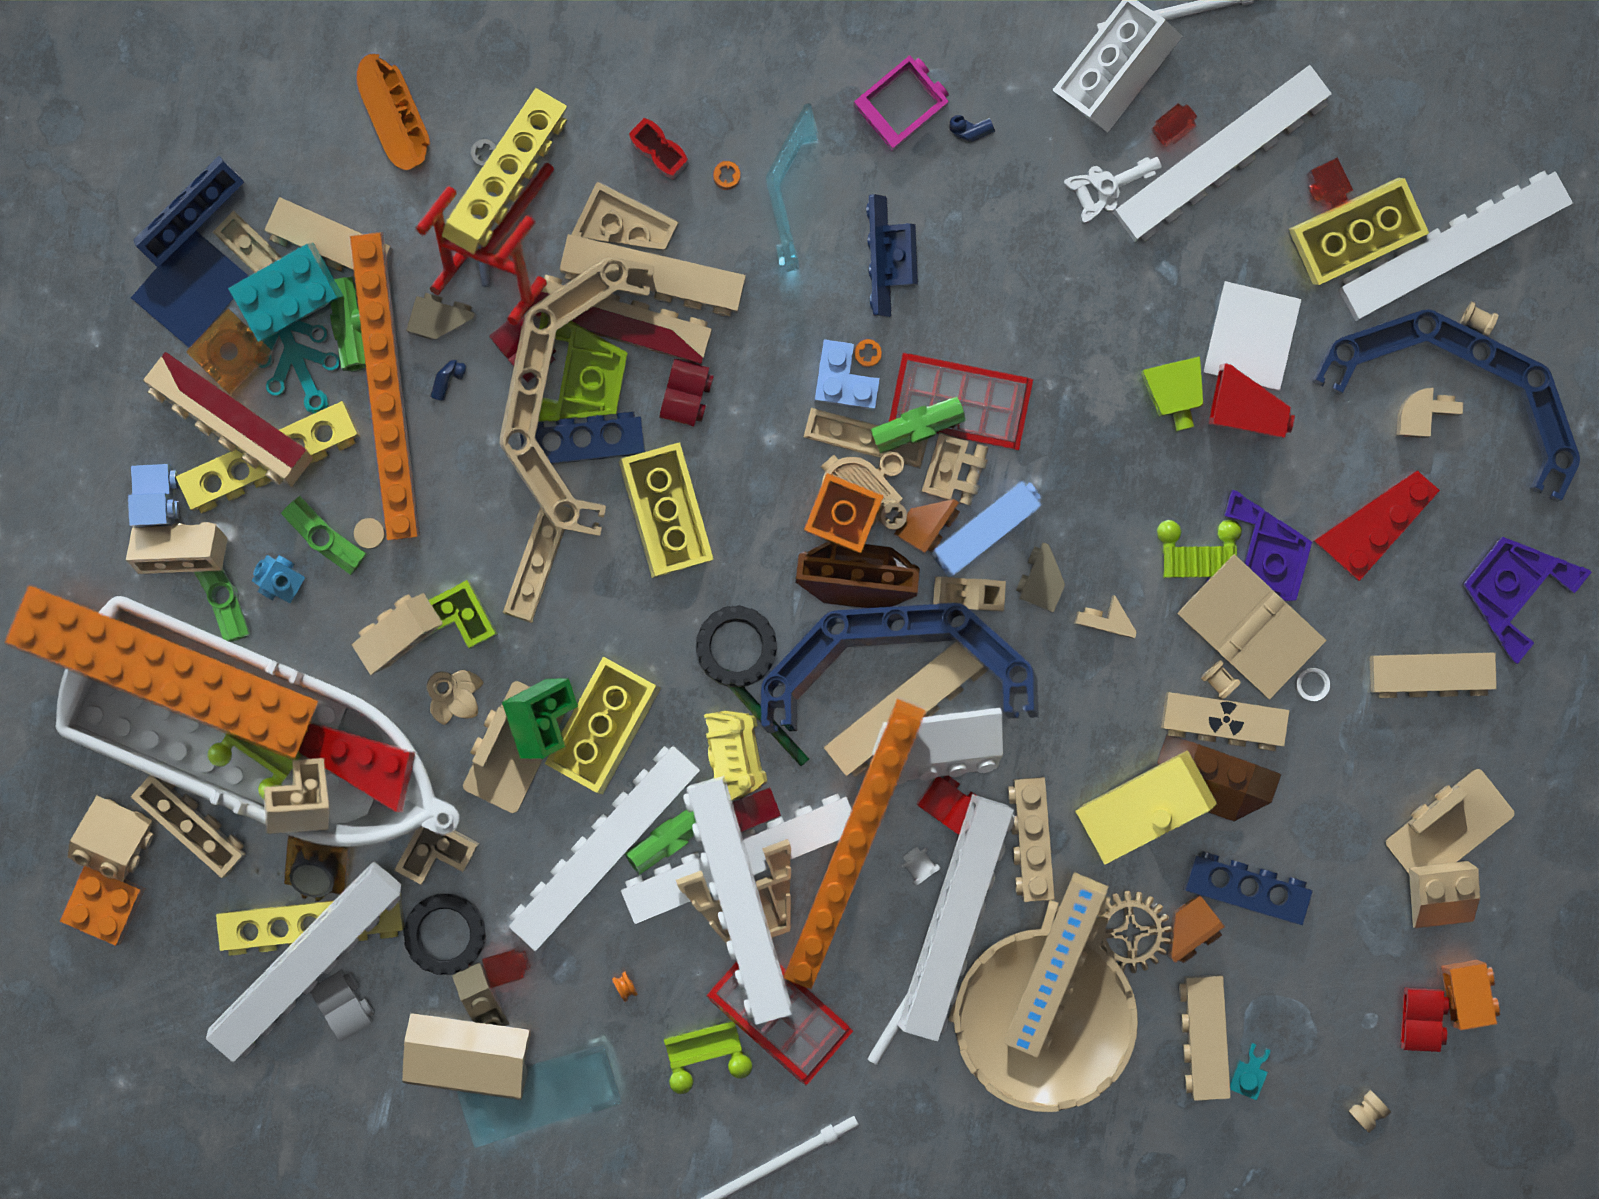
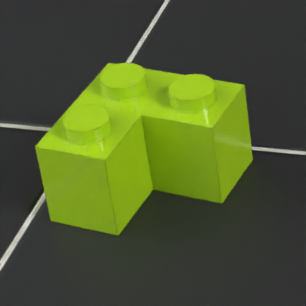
[428,580,498,649]

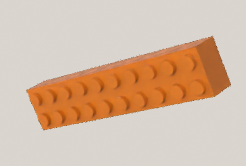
[5,585,318,760]

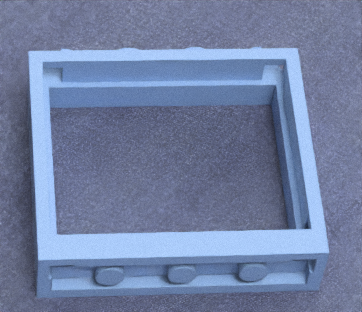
[930,481,1041,577]

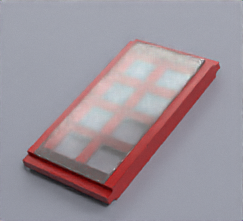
[889,353,1033,450]
[706,961,853,1086]

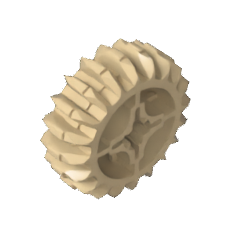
[1097,891,1172,973]

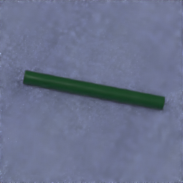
[728,670,810,767]

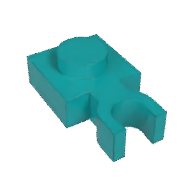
[1230,1042,1271,1100]

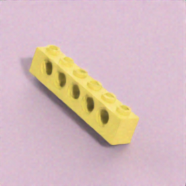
[442,88,567,254]
[176,401,360,513]
[216,893,405,956]

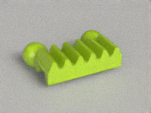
[1157,519,1242,578]
[208,734,302,800]
[664,1021,752,1094]

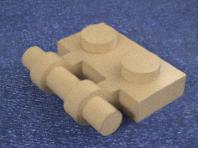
[922,432,989,505]

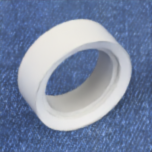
[1295,668,1330,701]

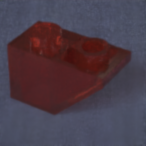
[482,946,531,988]

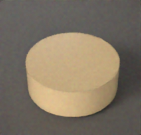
[354,518,385,549]

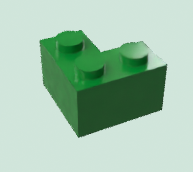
[502,678,578,759]

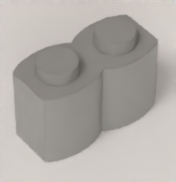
[310,969,374,1042]

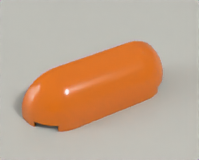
[357,54,430,170]

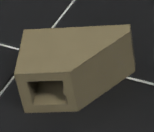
[406,293,477,342]
[1016,542,1065,613]
[452,963,509,1026]

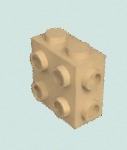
[67,796,154,882]

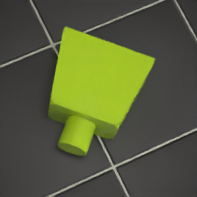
[1141,357,1203,431]

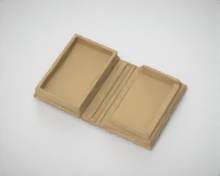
[1177,554,1327,700]

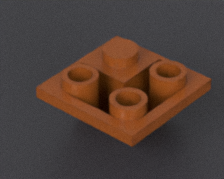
[894,499,960,555]
[1166,894,1225,963]

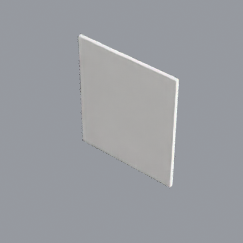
[1203,281,1301,391]

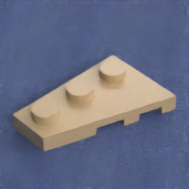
[571,182,679,250]

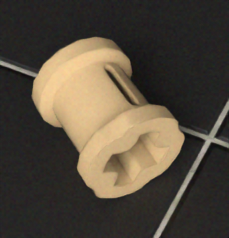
[1460,301,1499,337]
[1201,660,1241,700]

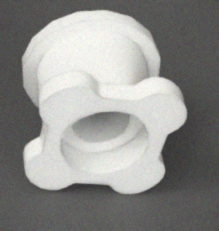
[901,847,940,886]

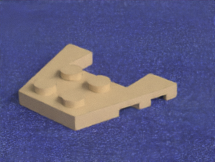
[676,839,791,944]

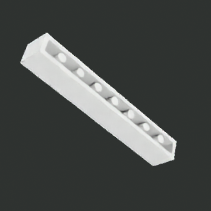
[1113,65,1332,242]
[1338,170,1573,321]
[508,745,700,951]
[684,776,793,1024]
[621,793,851,924]
[897,794,1014,1041]
[206,861,401,1062]

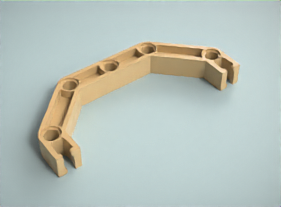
[500,258,655,536]

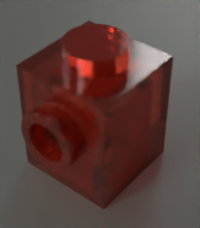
[1307,157,1353,208]

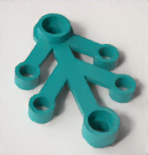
[253,321,340,414]

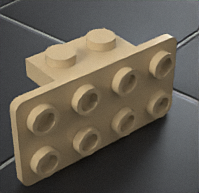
[463,681,565,813]
[1386,769,1514,874]

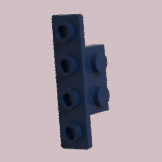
[866,194,918,317]

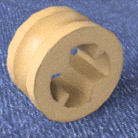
[877,500,907,530]

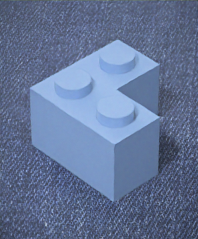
[815,339,879,411]
[128,464,179,527]

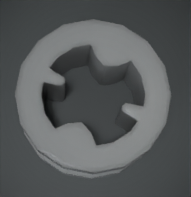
[471,139,497,166]

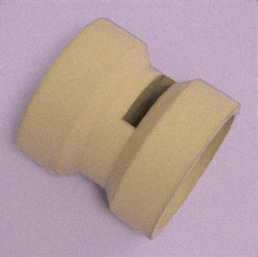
[1349,1090,1391,1133]

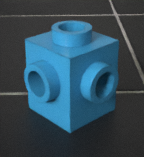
[252,555,306,604]

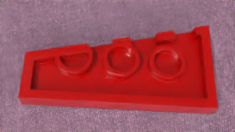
[1313,470,1440,581]
[299,722,416,812]

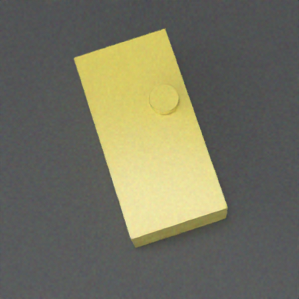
[1288,178,1429,285]
[618,442,714,578]
[545,657,661,795]
[1076,750,1217,864]

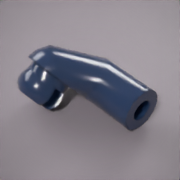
[950,115,995,142]
[430,360,467,401]

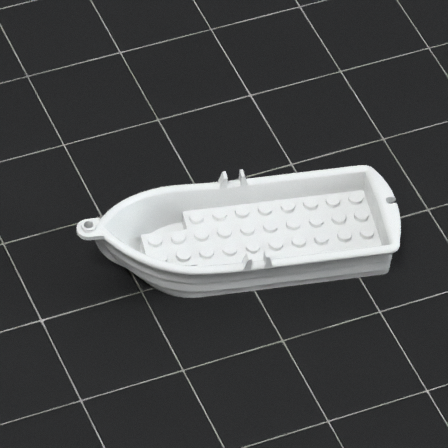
[56,596,460,847]

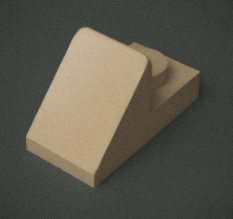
[1074,595,1137,638]

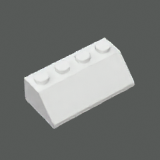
[1053,0,1183,133]
[872,708,1003,785]

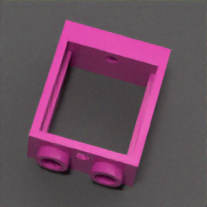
[854,55,949,152]

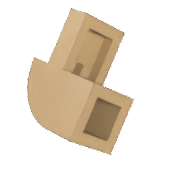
[1396,388,1463,438]
[933,576,1006,612]

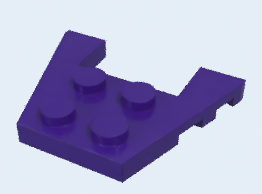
[1206,490,1312,601]
[1463,537,1592,664]

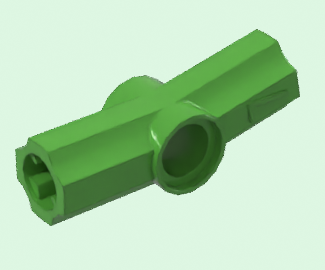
[330,277,366,372]
[871,397,966,453]
[281,496,367,575]
[194,568,250,642]
[624,809,697,875]

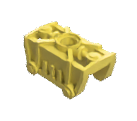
[704,710,767,800]

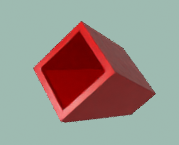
[1208,363,1295,438]

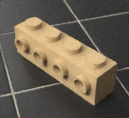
[131,775,246,878]
[1008,777,1055,902]

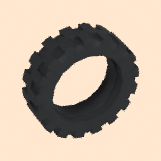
[696,605,777,687]
[403,893,486,975]

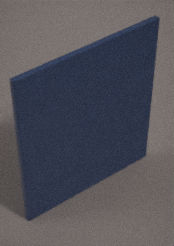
[131,231,249,349]

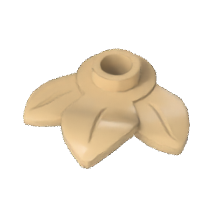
[426,670,483,725]

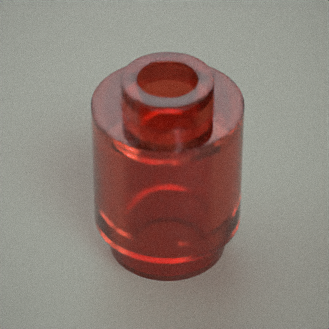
[1151,103,1198,147]

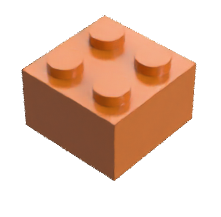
[804,473,884,554]
[60,866,145,946]
[1441,960,1500,1030]

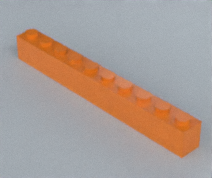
[350,232,420,540]
[783,698,926,990]

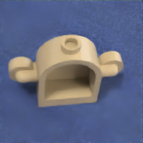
[821,451,904,528]

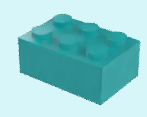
[228,243,343,342]

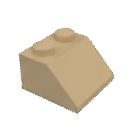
[1409,861,1480,928]

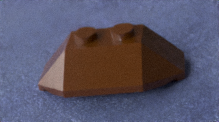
[796,541,920,608]
[1157,734,1282,822]

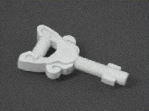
[1064,157,1162,223]

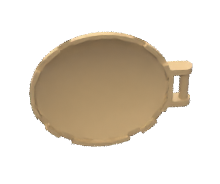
[954,900,1138,1112]

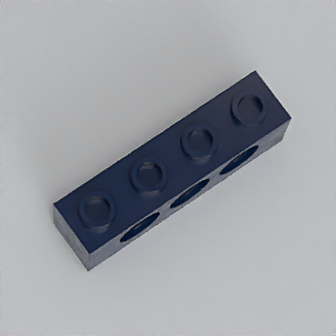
[133,155,244,267]
[520,412,645,465]
[1183,851,1313,926]

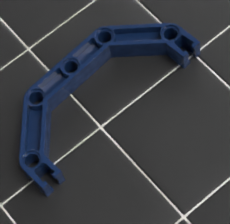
[1312,309,1580,502]
[761,603,1039,733]

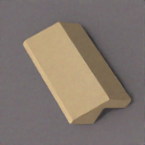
[402,1013,531,1100]

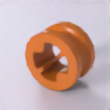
[713,161,740,190]
[854,339,882,367]
[612,971,638,1002]

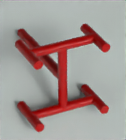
[416,163,554,325]

